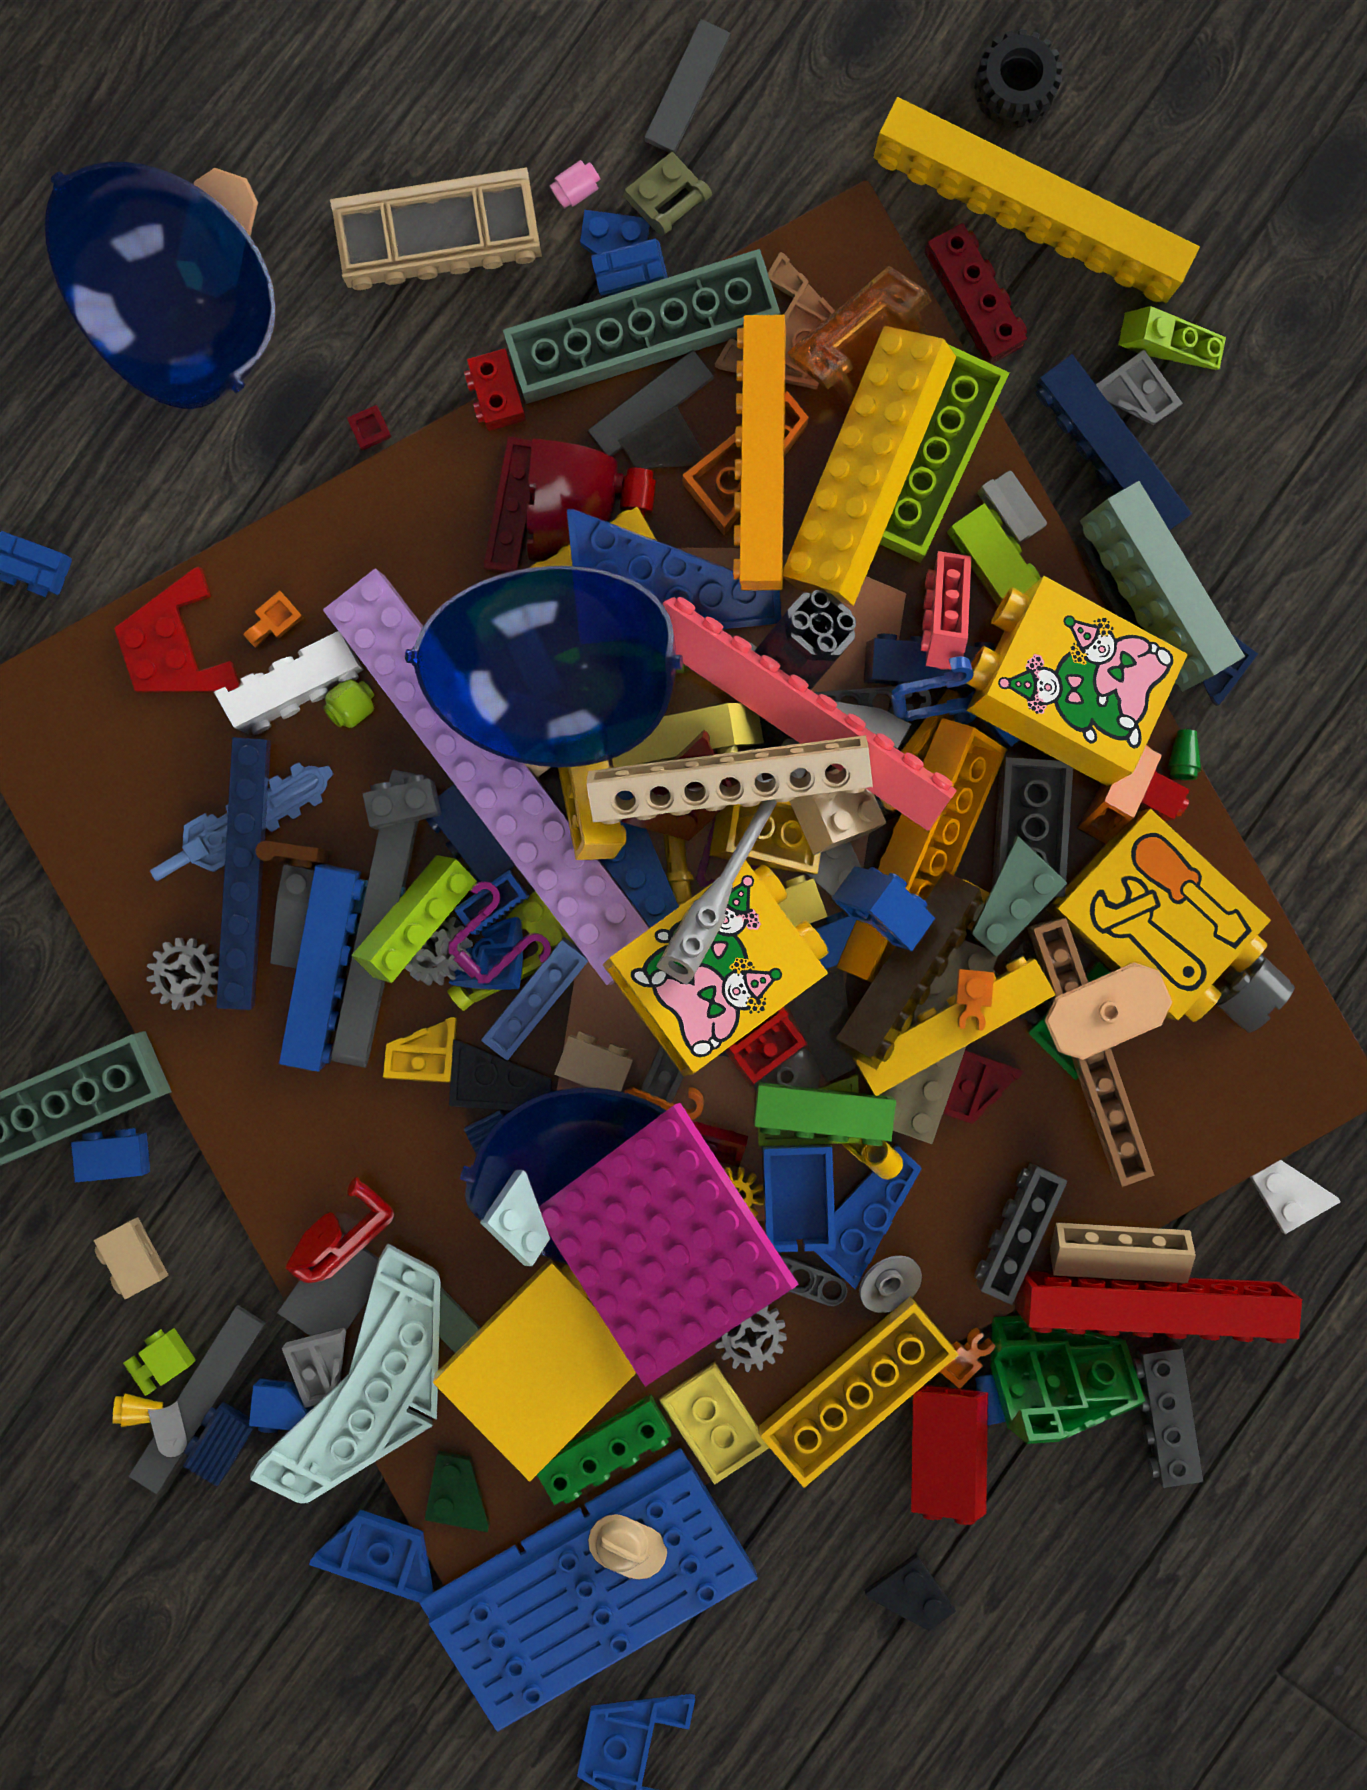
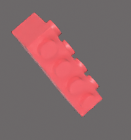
[921,551,971,670]

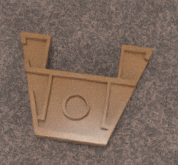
[715,252,851,390]

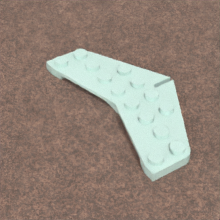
[250,1244,440,1503]

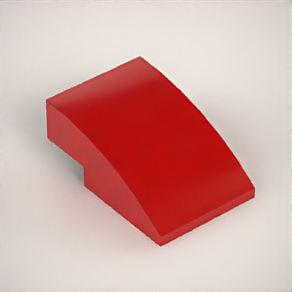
[725,1007,808,1086]

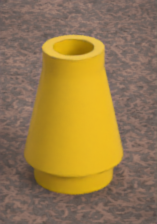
[113,1393,163,1427]

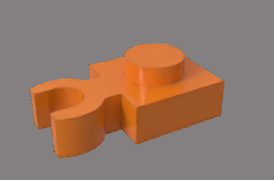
[955,969,994,1031]
[940,1328,995,1389]

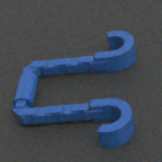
[892,656,976,725]

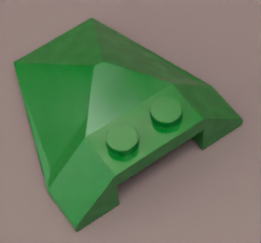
[990,1316,1145,1444]

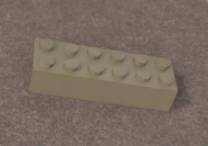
[880,941,998,1144]

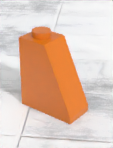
[1078,745,1162,844]

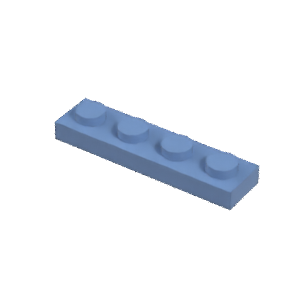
[481,937,588,1061]

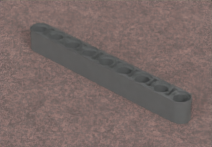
[332,769,427,1068]

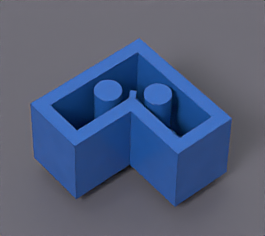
[831,866,935,951]

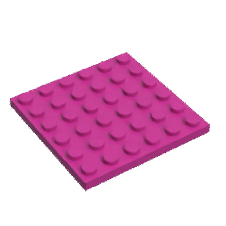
[539,1103,799,1387]

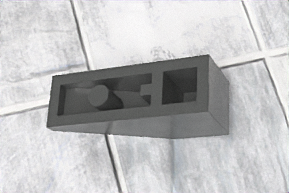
[270,865,314,968]

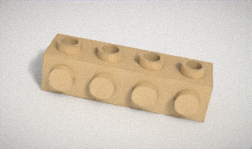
[1050,1223,1196,1283]

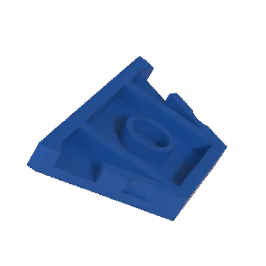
[309,1509,434,1602]

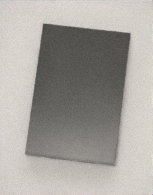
[277,1233,379,1336]

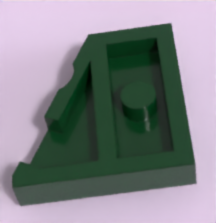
[425,1451,490,1532]

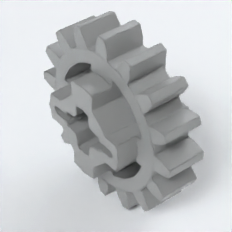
[405,916,473,986]
[146,938,219,1010]
[715,1306,787,1372]

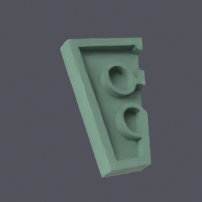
[970,836,1067,957]

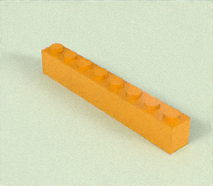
[733,315,786,590]

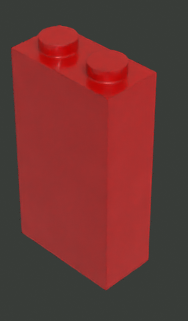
[911,1385,988,1525]

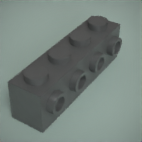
[974,1163,1068,1305]
[1132,1342,1203,1488]

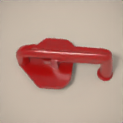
[286,1177,394,1283]

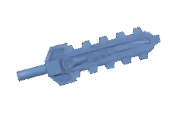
[150,762,334,881]

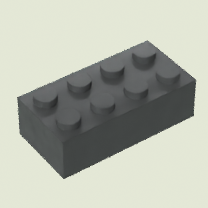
[992,757,1073,897]

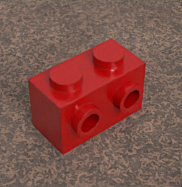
[464,348,526,431]

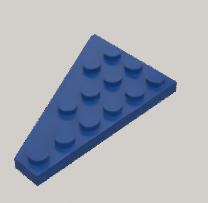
[567,509,782,644]

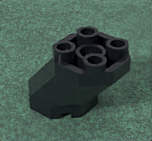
[754,590,856,690]

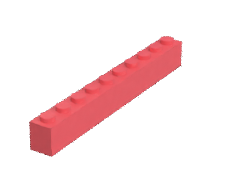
[644,597,957,831]

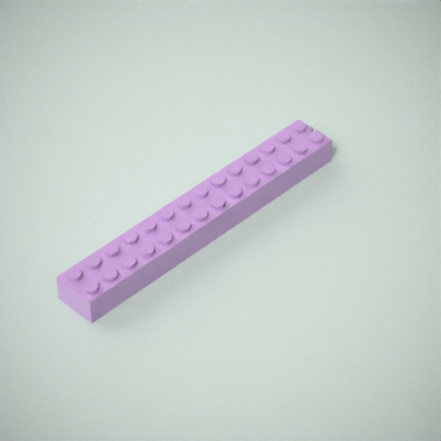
[323,568,650,985]

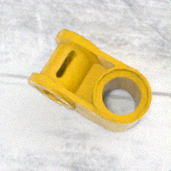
[841,1138,903,1180]

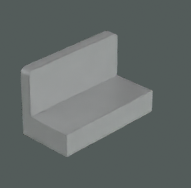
[977,471,1047,544]

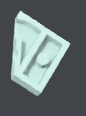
[480,1170,550,1266]

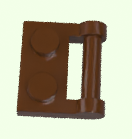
[255,841,329,869]

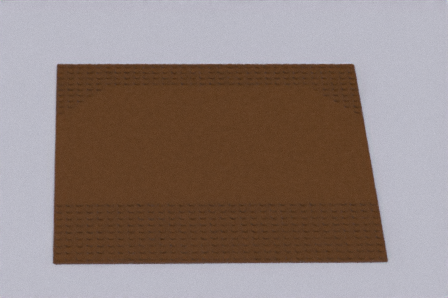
[0,181,1367,1586]

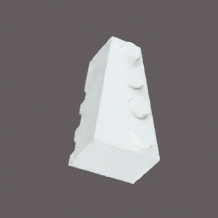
[214,631,364,735]

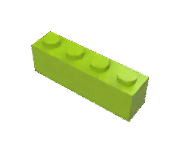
[947,503,1041,606]
[351,855,477,983]

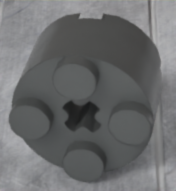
[1216,954,1295,1033]

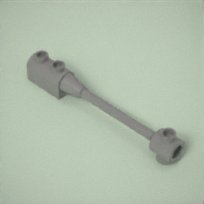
[656,739,807,985]

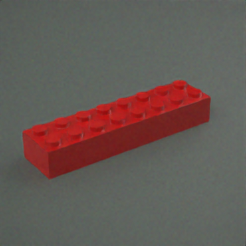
[1015,1270,1302,1343]

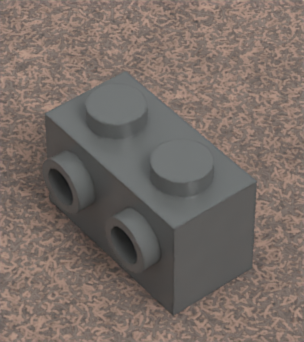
[362,775,442,830]

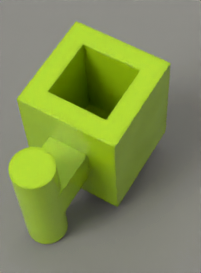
[123,1328,196,1396]

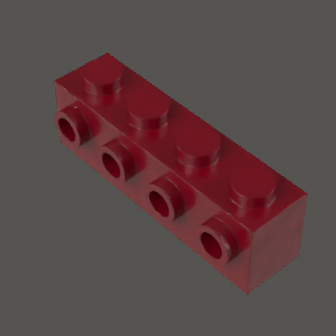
[924,223,1027,364]

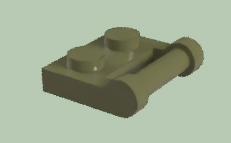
[623,152,712,236]

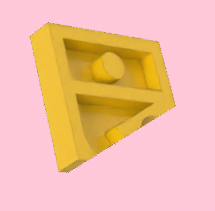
[383,1017,457,1083]

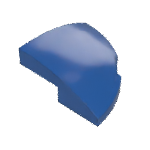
[449,917,523,990]

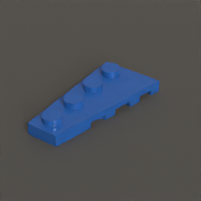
[600,791,679,928]
[815,1144,922,1289]

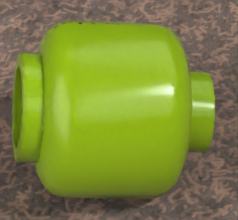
[323,679,374,728]

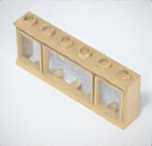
[330,167,542,290]

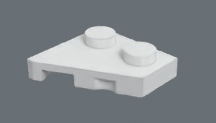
[1250,1160,1341,1234]

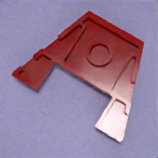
[114,567,240,692]

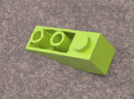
[1119,306,1226,370]

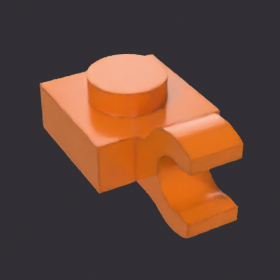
[243,591,304,648]

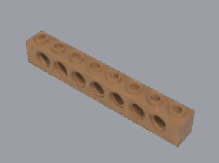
[1027,916,1155,1187]

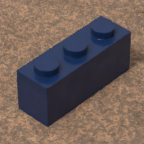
[426,784,516,884]

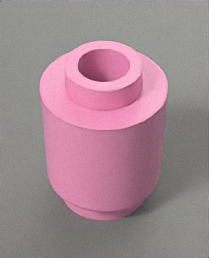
[549,160,601,209]

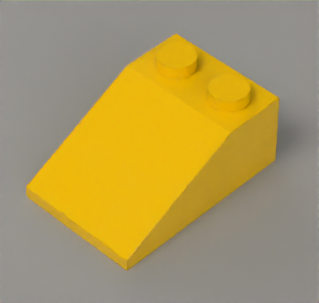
[710,785,821,875]

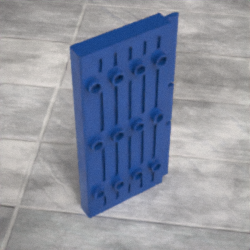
[419,1448,758,1732]

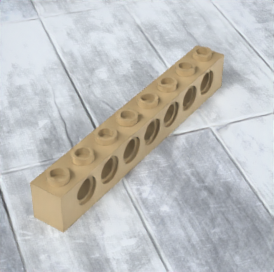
[586,735,873,824]

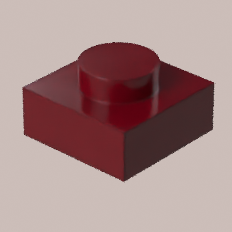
[347,404,392,451]

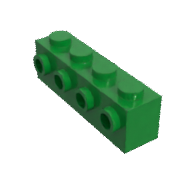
[537,1394,671,1505]

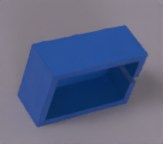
[762,1144,836,1252]

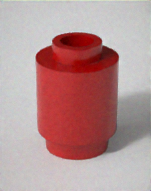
[619,468,656,518]

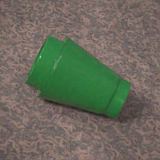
[1167,729,1201,781]

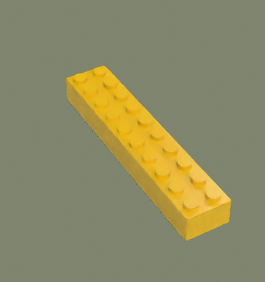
[873,97,1200,303]

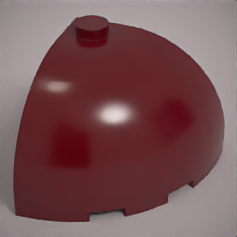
[527,438,624,561]

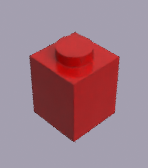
[1139,771,1190,821]

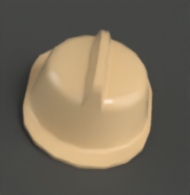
[588,1514,667,1580]

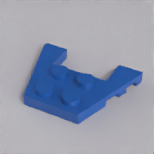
[577,1694,695,1790]

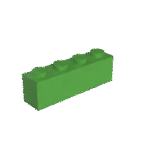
[753,1082,896,1146]

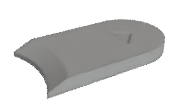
[148,1401,187,1457]

